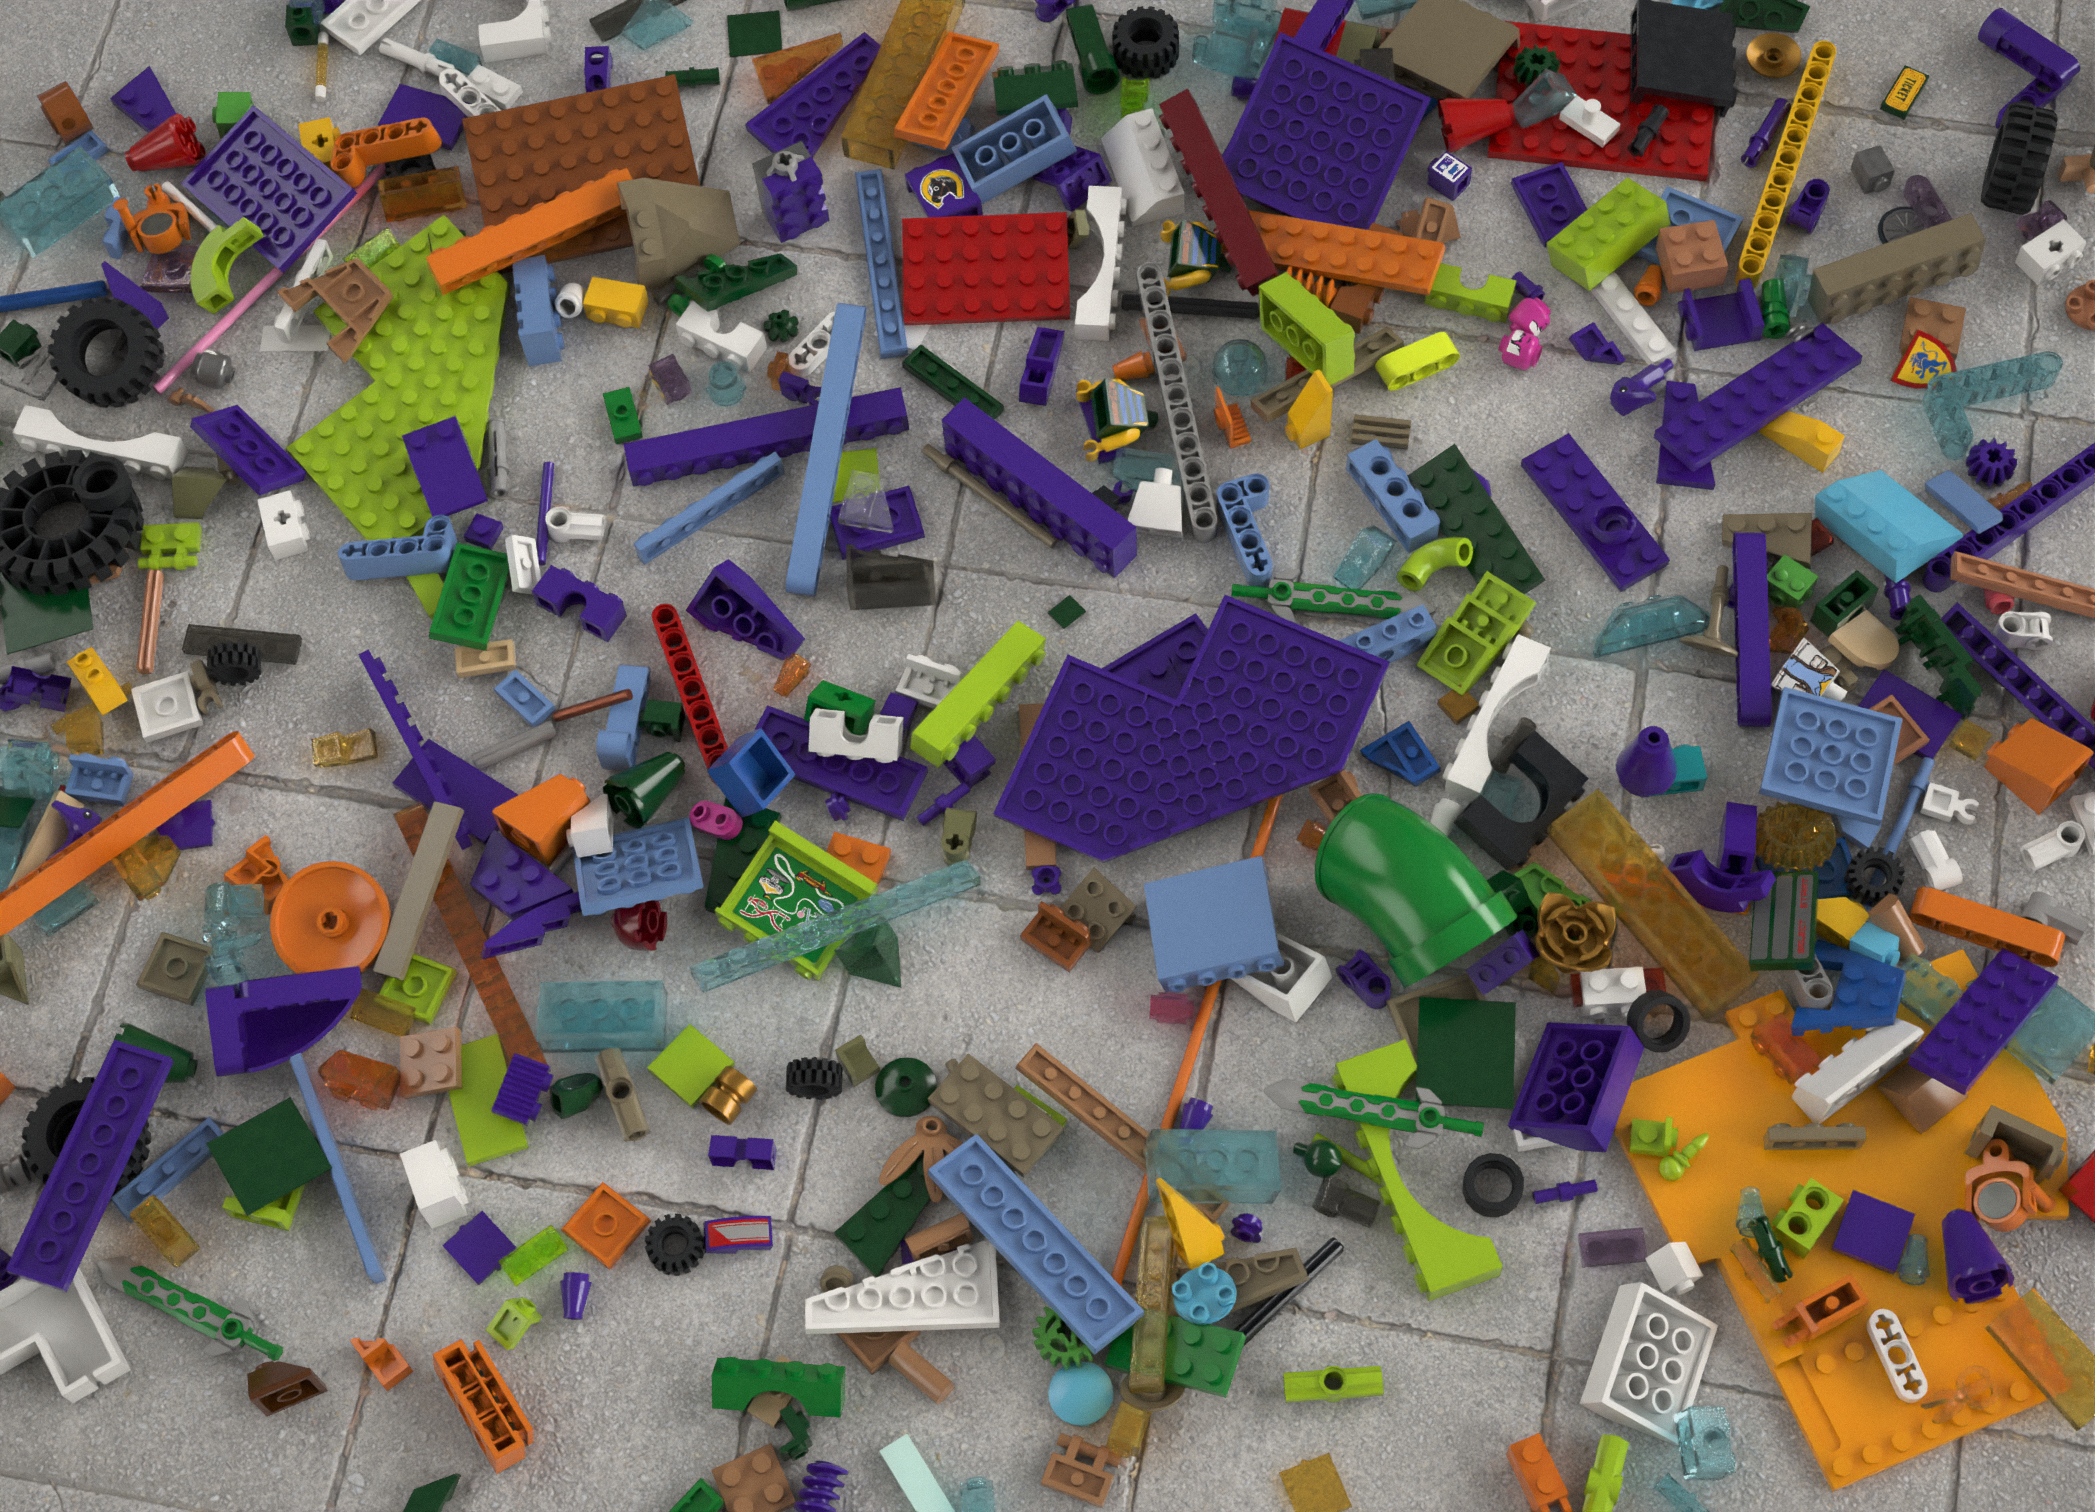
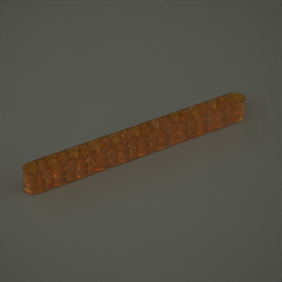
[393,801,551,1072]

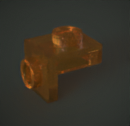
[1769,606,1809,654]

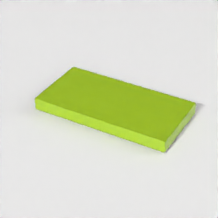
[448,1034,529,1167]

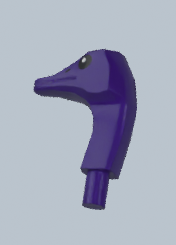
[1610,358,1674,416]
[46,800,102,860]

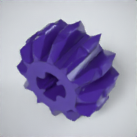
[1966,437,2017,488]

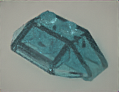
[1593,594,1710,658]

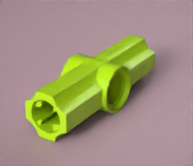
[1283,1366,1384,1403]
[1581,1434,1629,1512]

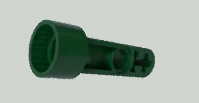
[1066,4,1120,95]

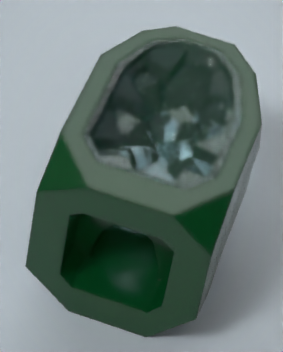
[549,1073,603,1119]

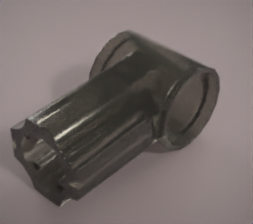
[1312,1176,1381,1228]

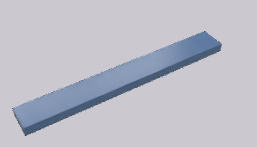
[855,169,908,359]
[289,1053,386,1284]

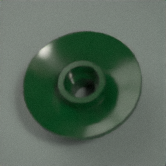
[875,1058,937,1117]

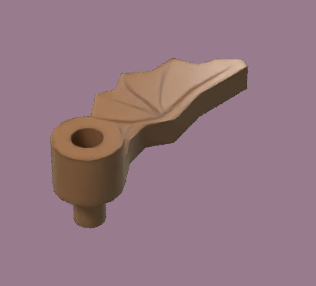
[168,387,214,413]

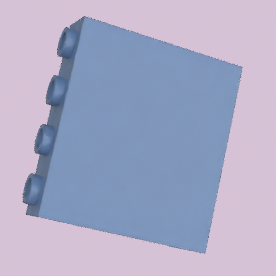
[1144,855,1284,993]

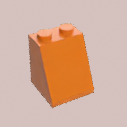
[1984,718,2094,815]
[492,774,591,867]

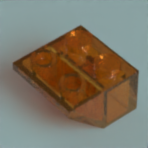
[317,1049,400,1110]

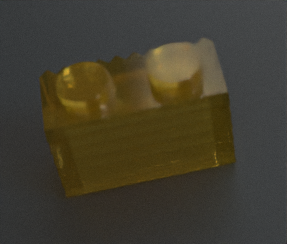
[130,1194,200,1267]

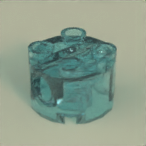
[0,739,59,800]

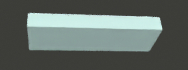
[879,1434,955,1512]

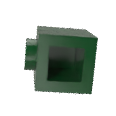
[0,319,42,370]

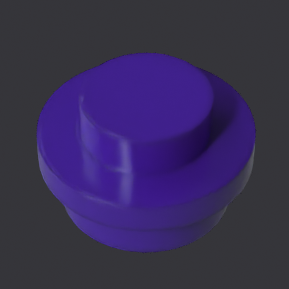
[825,792,851,821]

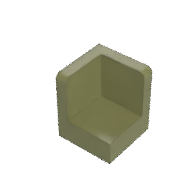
[835,1035,880,1087]

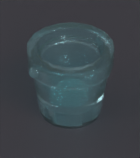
[706,361,747,407]

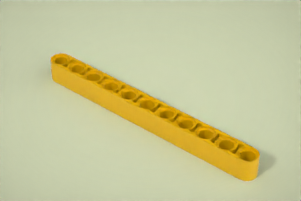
[1735,40,1837,289]

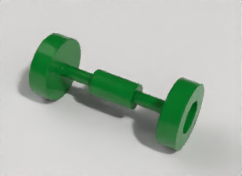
[667,254,727,317]

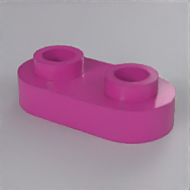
[689,800,743,840]

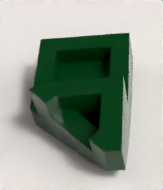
[403,1473,461,1512]

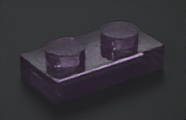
[1578,1227,1648,1268]

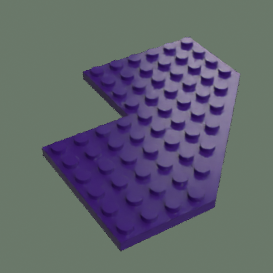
[993,595,1390,863]

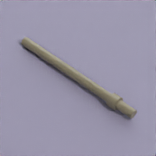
[922,444,1058,549]

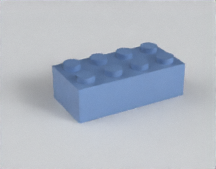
[952,94,1077,204]

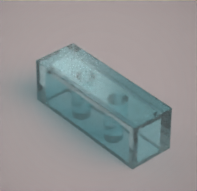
[429,38,482,75]

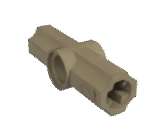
[595,1048,650,1142]

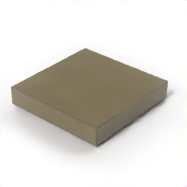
[136,932,219,1006]

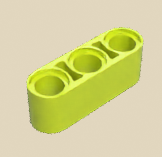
[1375,332,1460,391]

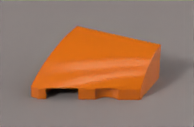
[224,835,288,915]

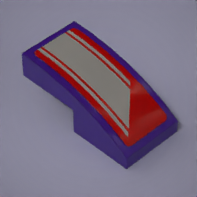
[703,1216,773,1254]

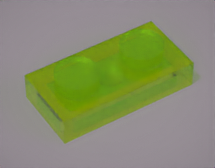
[342,227,401,269]

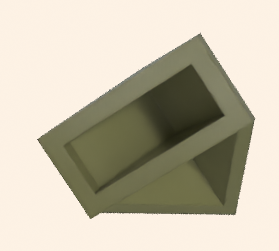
[172,466,226,520]
[0,934,29,1005]

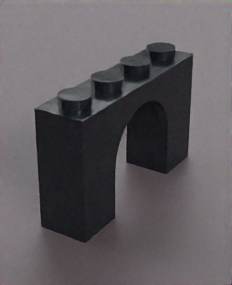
[1453,730,1589,871]

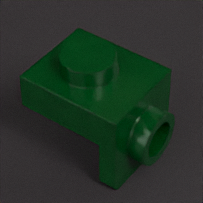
[778,1404,813,1461]

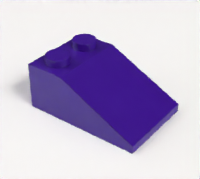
[402,416,488,517]

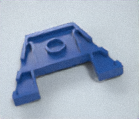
[1791,940,1906,1036]

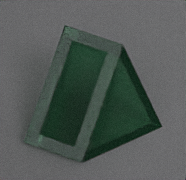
[834,914,901,988]

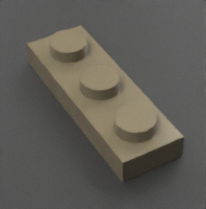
[1763,1123,1866,1150]

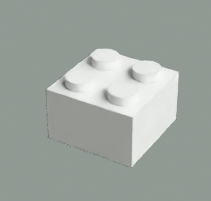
[400,1140,469,1229]

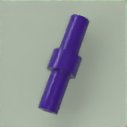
[916,782,971,826]
[1532,1179,1598,1204]

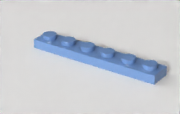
[634,452,785,565]

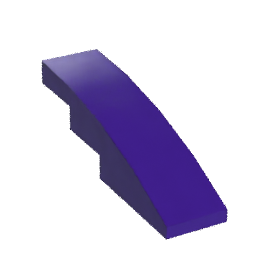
[481,891,582,959]

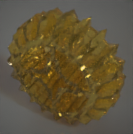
[1755,801,1837,872]

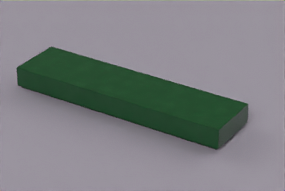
[902,344,1004,420]

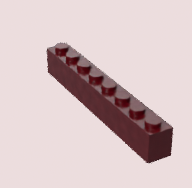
[1159,88,1279,297]

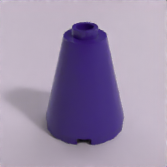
[1616,726,1677,798]
[1942,1209,2015,1304]

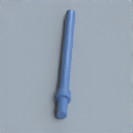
[1861,757,1935,912]

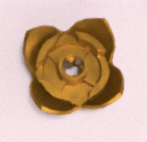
[1534,892,1616,973]

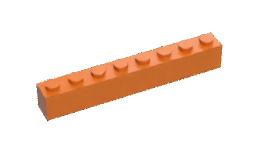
[426,168,633,296]

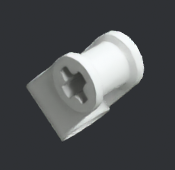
[1992,611,2053,650]

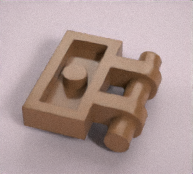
[1041,1433,1122,1509]

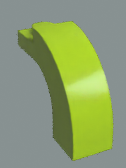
[191,217,264,314]

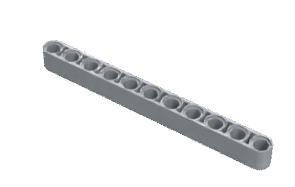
[1137,262,1217,543]

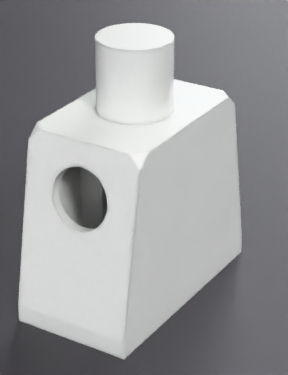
[1128,468,1183,538]

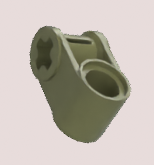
[941,807,977,868]

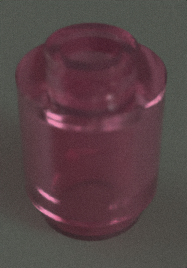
[1149,992,1194,1025]

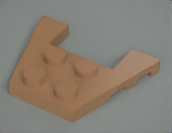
[277,258,393,364]

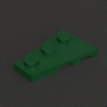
[1719,0,1810,33]

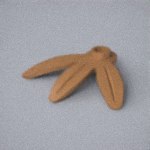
[879,1116,963,1203]

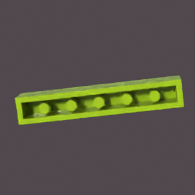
[910,620,1046,768]

